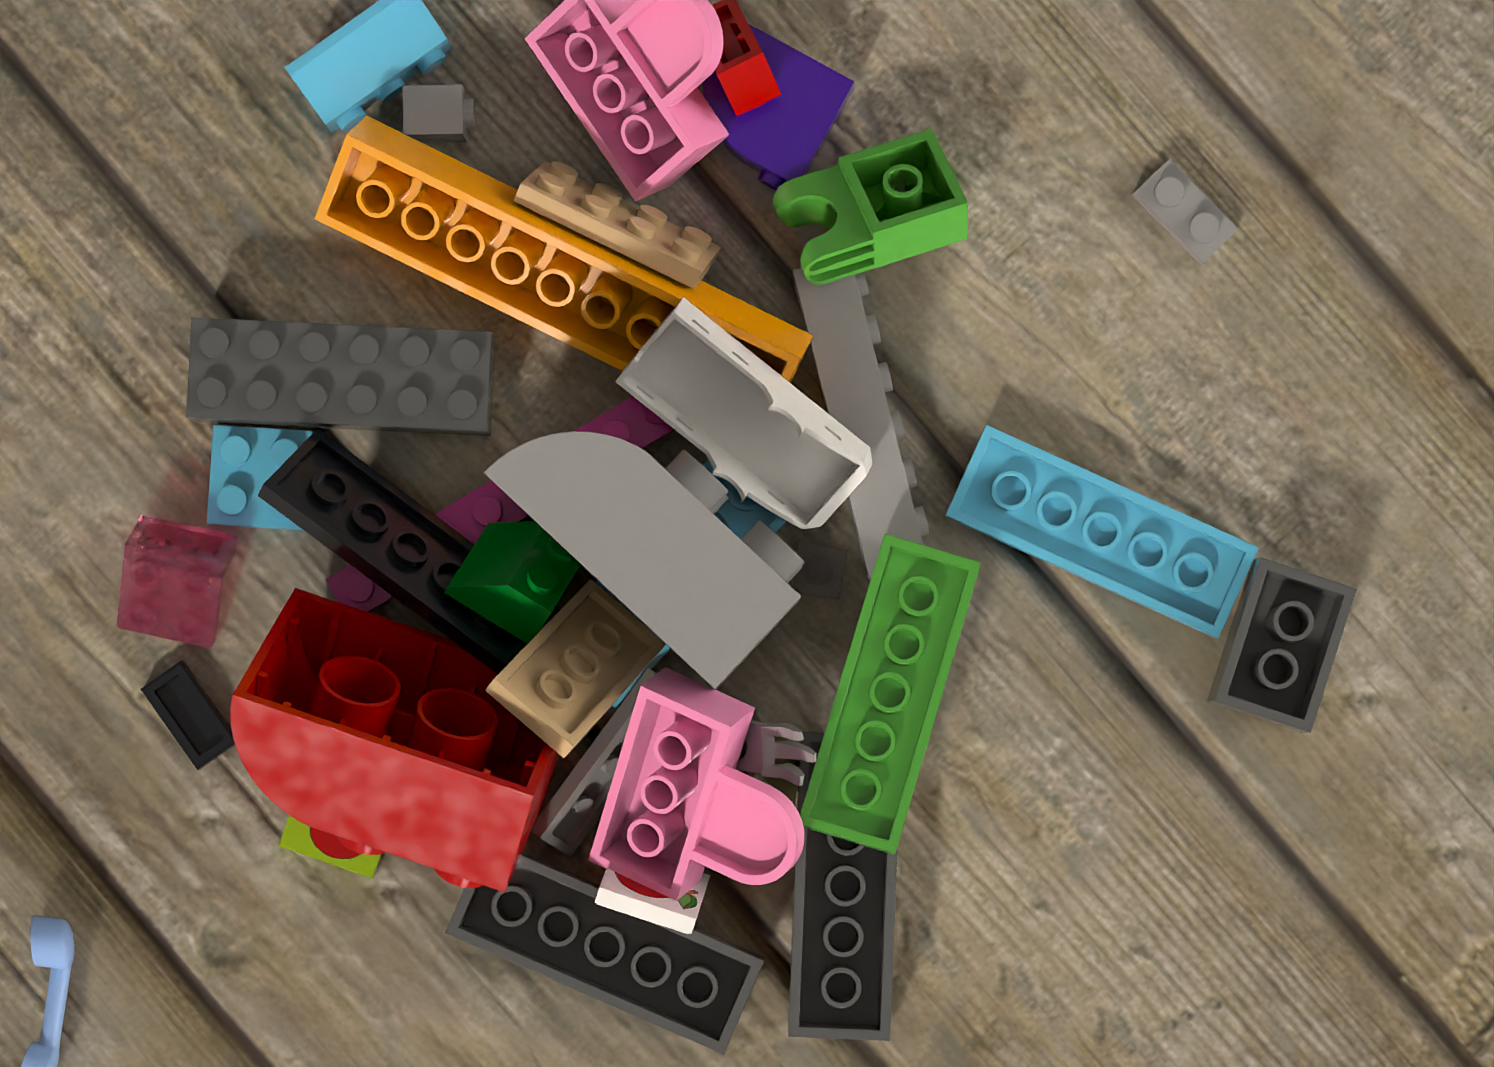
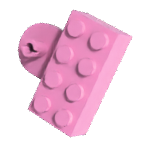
[524,0,730,202]
[588,667,804,901]

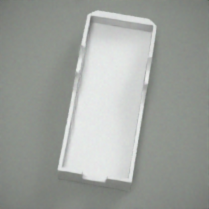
[615,297,872,529]

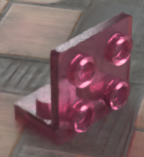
[117,515,238,648]

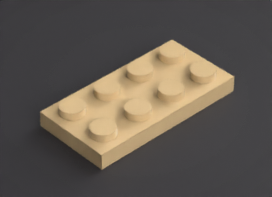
[513,161,721,289]
[485,579,666,758]

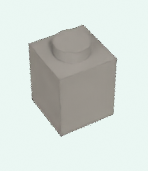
[403,84,476,143]

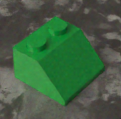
[444,521,581,644]

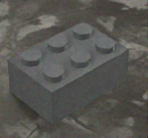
[1207,558,1357,733]

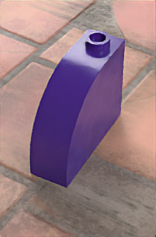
[702,24,855,191]

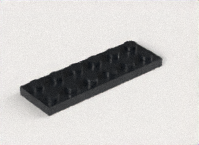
[258,428,558,674]

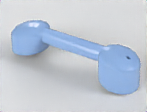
[21,915,75,1067]

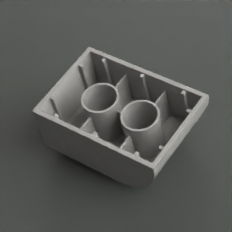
[483,431,805,690]

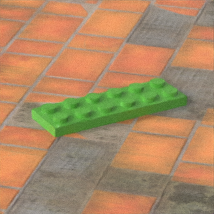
[800,534,981,855]

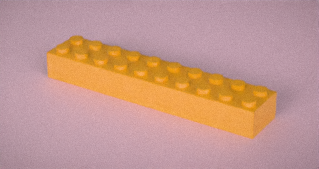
[314,115,813,383]

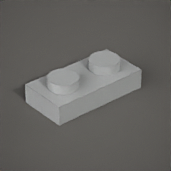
[1132,159,1238,265]

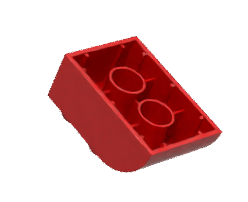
[230,588,560,892]

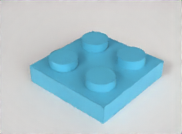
[207,425,314,531]

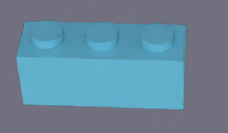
[284,0,451,133]

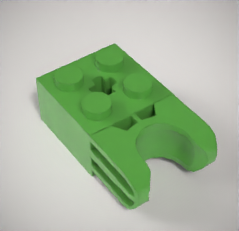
[773,128,968,285]

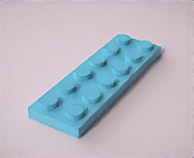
[945,425,1259,639]

